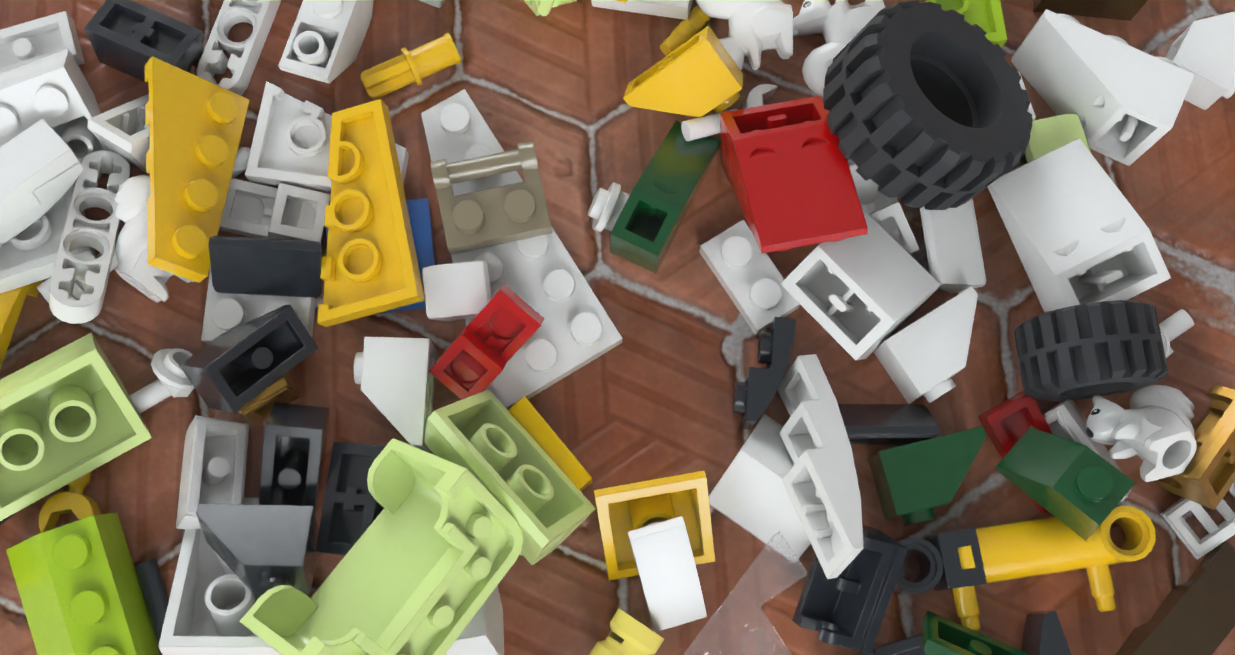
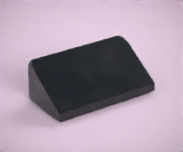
[209,236,323,298]
[838,404,939,444]

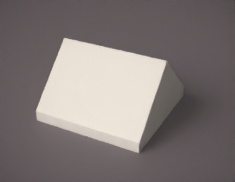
[709,414,811,563]

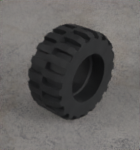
[823,0,1032,210]

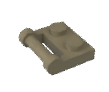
[430,141,552,255]

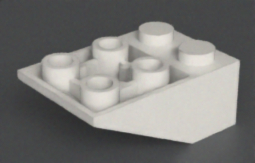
[1011,9,1195,166]
[987,138,1171,313]

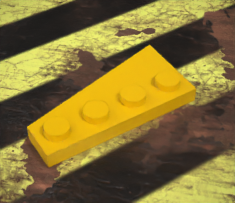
[145,56,250,283]
[317,99,425,327]

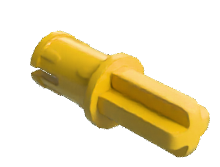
[360,33,461,99]

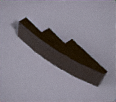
[1115,541,1235,655]

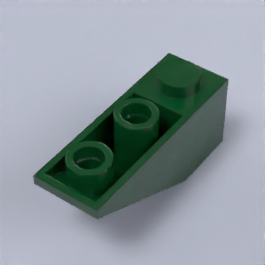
[610,120,721,274]

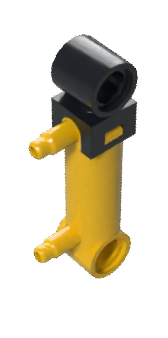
[893,506,1156,632]

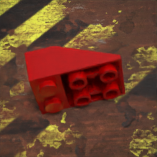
[720,96,868,253]

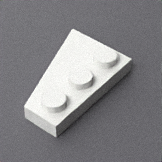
[245,81,409,193]

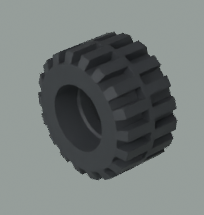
[1014,300,1169,401]

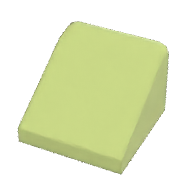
[1025,114,1091,163]

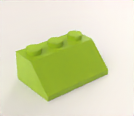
[6,512,161,655]

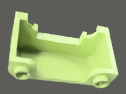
[239,438,523,655]

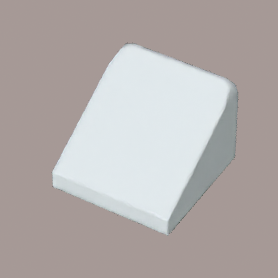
[422,260,491,322]

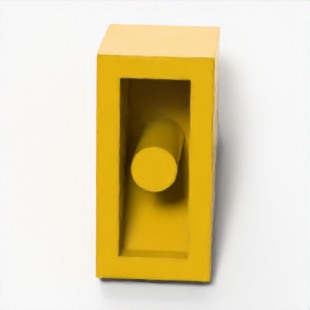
[623,26,743,118]

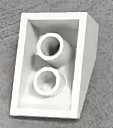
[158,498,281,655]

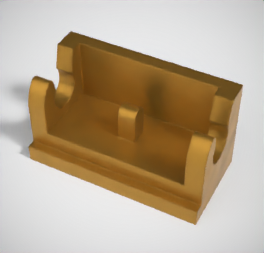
[1157,385,1235,510]

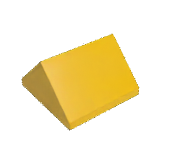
[594,471,715,581]

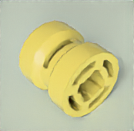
[589,609,664,655]

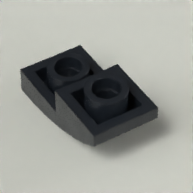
[732,317,796,430]

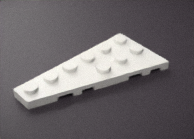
[421,89,623,410]

